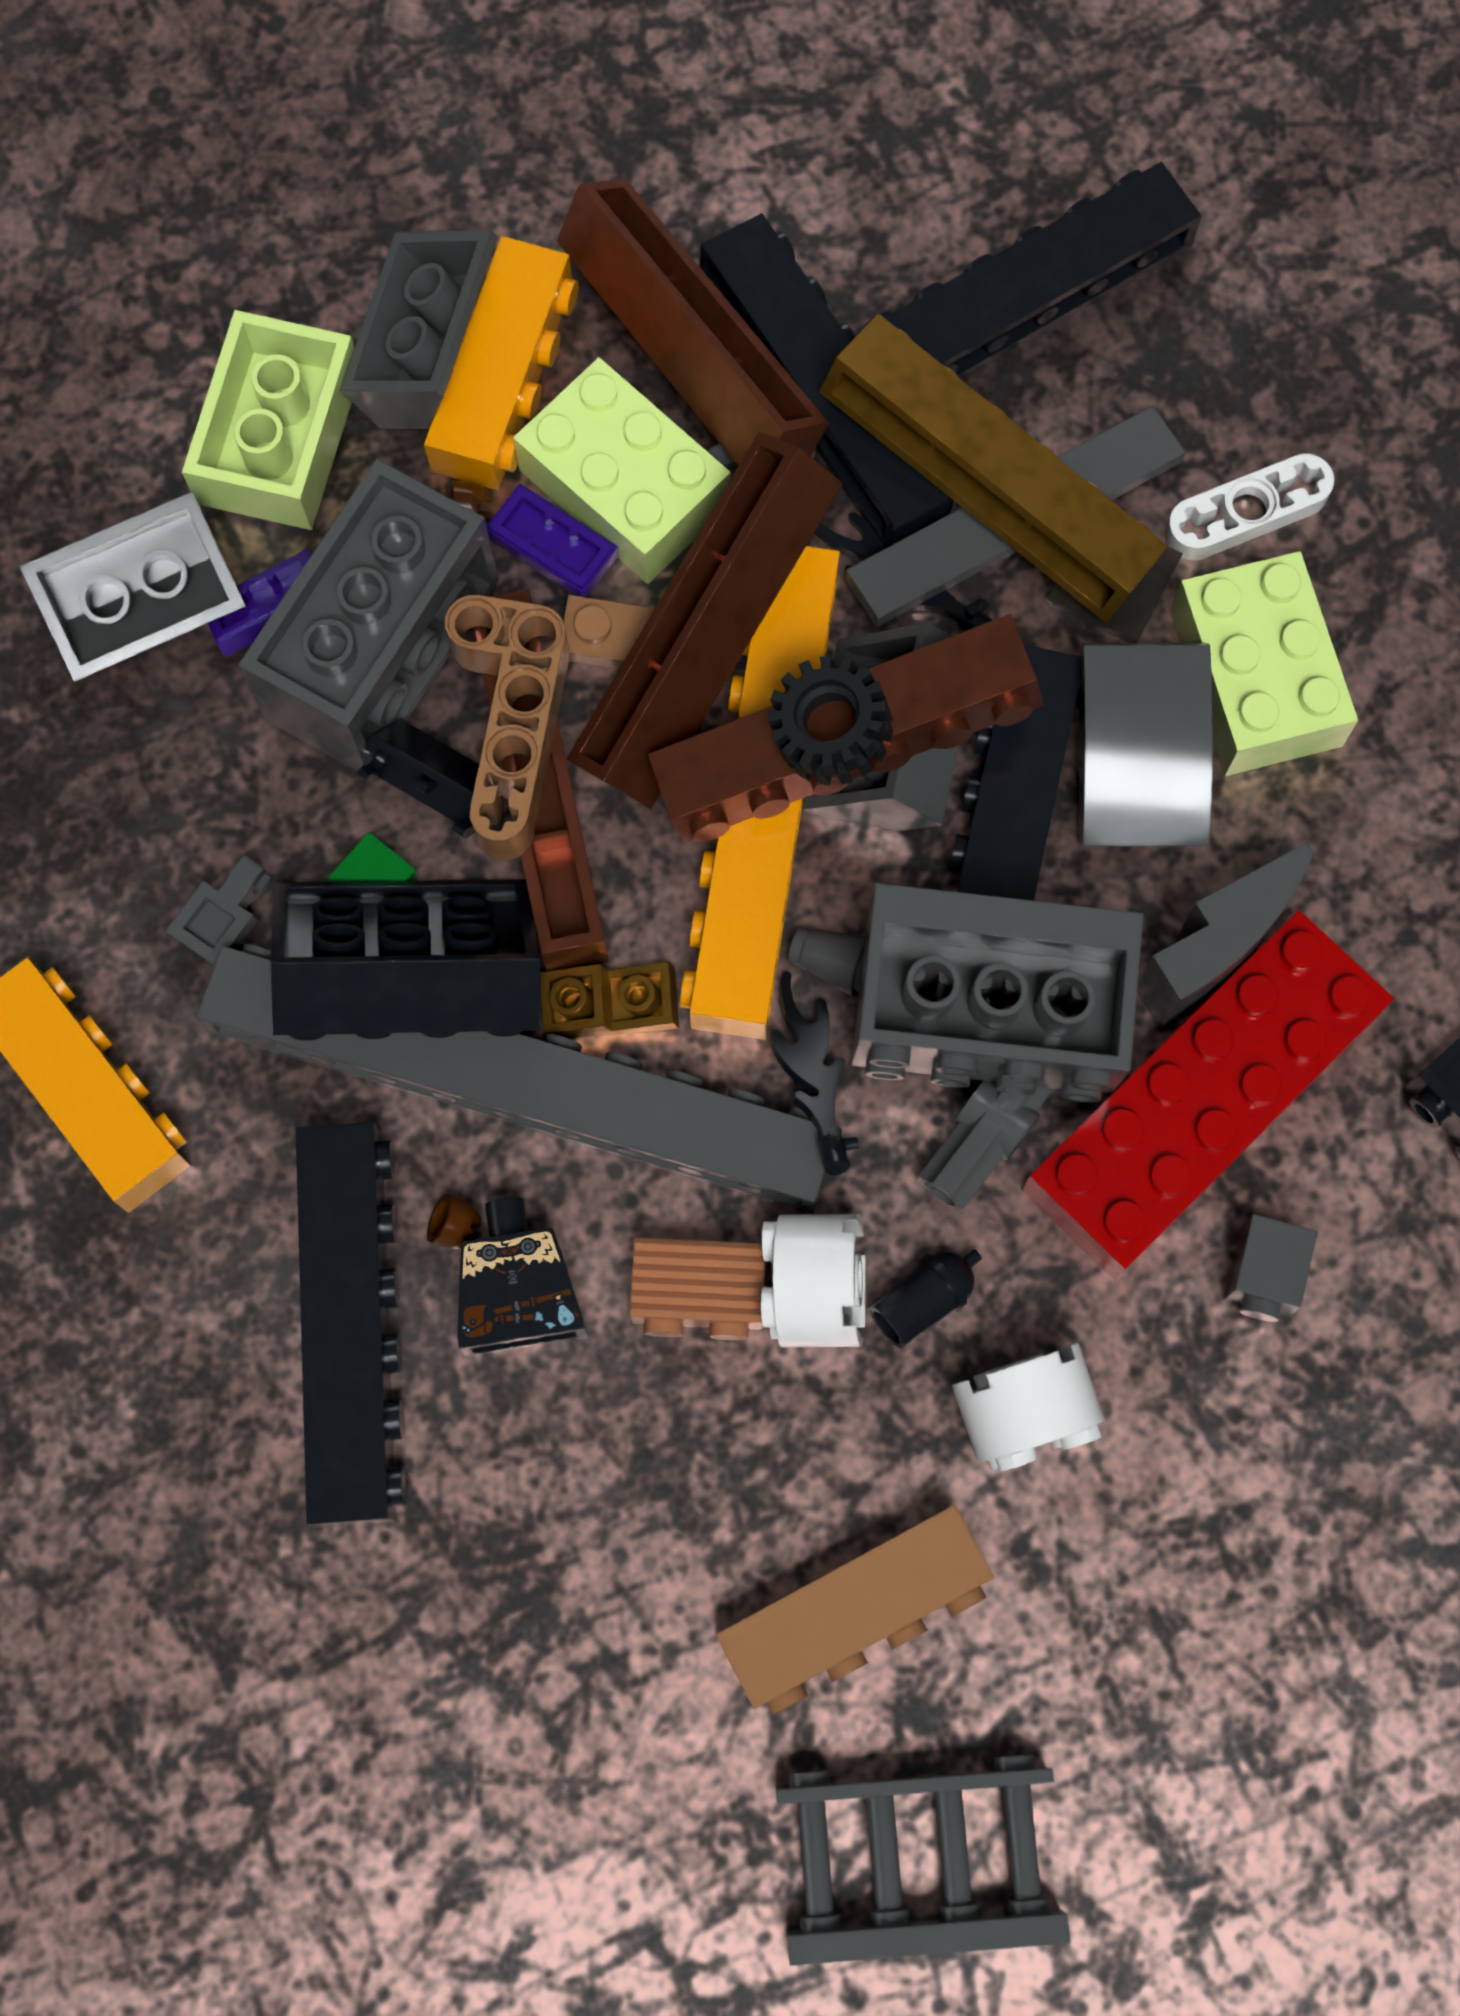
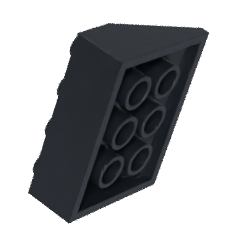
[271,879,540,1041]

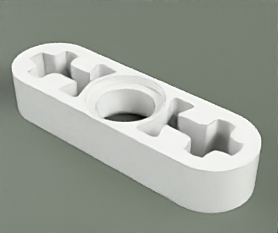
[1165,454,1334,561]

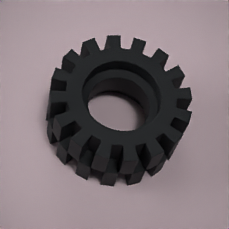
[768,656,893,786]

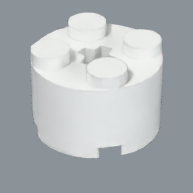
[761,1214,866,1347]
[952,1342,1105,1472]

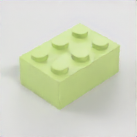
[182,310,355,530]
[513,357,731,584]
[1171,551,1359,776]

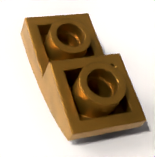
[540,962,679,1037]

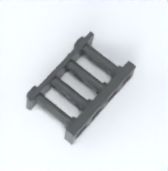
[776,1754,1071,1966]

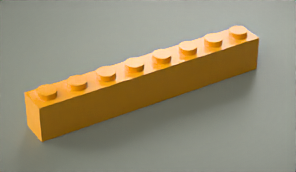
[680,546,840,1040]

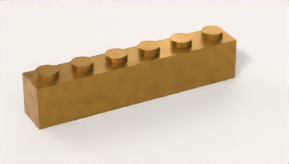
[819,313,1168,623]

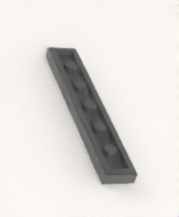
[845,406,1186,627]

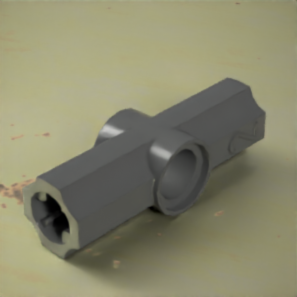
[917,1081,1056,1213]

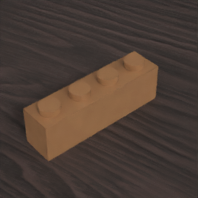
[716,1505,995,1716]

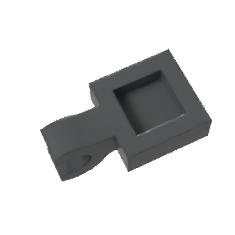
[165,855,273,967]

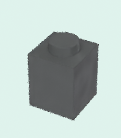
[1224,1214,1318,1322]

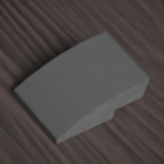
[1077,643,1213,846]
[1137,842,1314,1032]

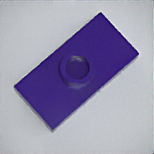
[487,483,619,597]
[208,549,312,657]

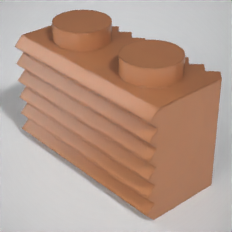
[630,1237,765,1341]

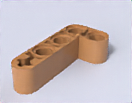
[445,595,569,860]

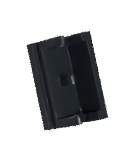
[357,719,479,838]

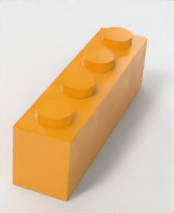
[424,236,579,491]
[0,957,191,1213]

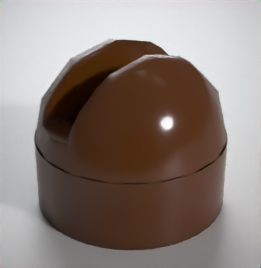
[450,481,493,524]
[427,1193,482,1250]

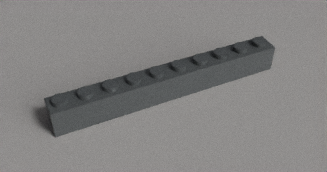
[196,944,826,1214]

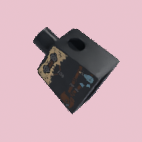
[458,1197,588,1357]

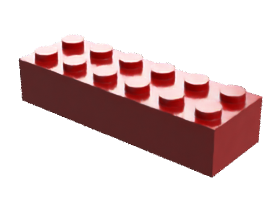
[1022,910,1395,1281]

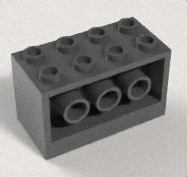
[238,459,499,771]
[851,883,1144,1102]

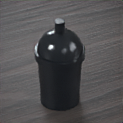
[869,1249,982,1349]

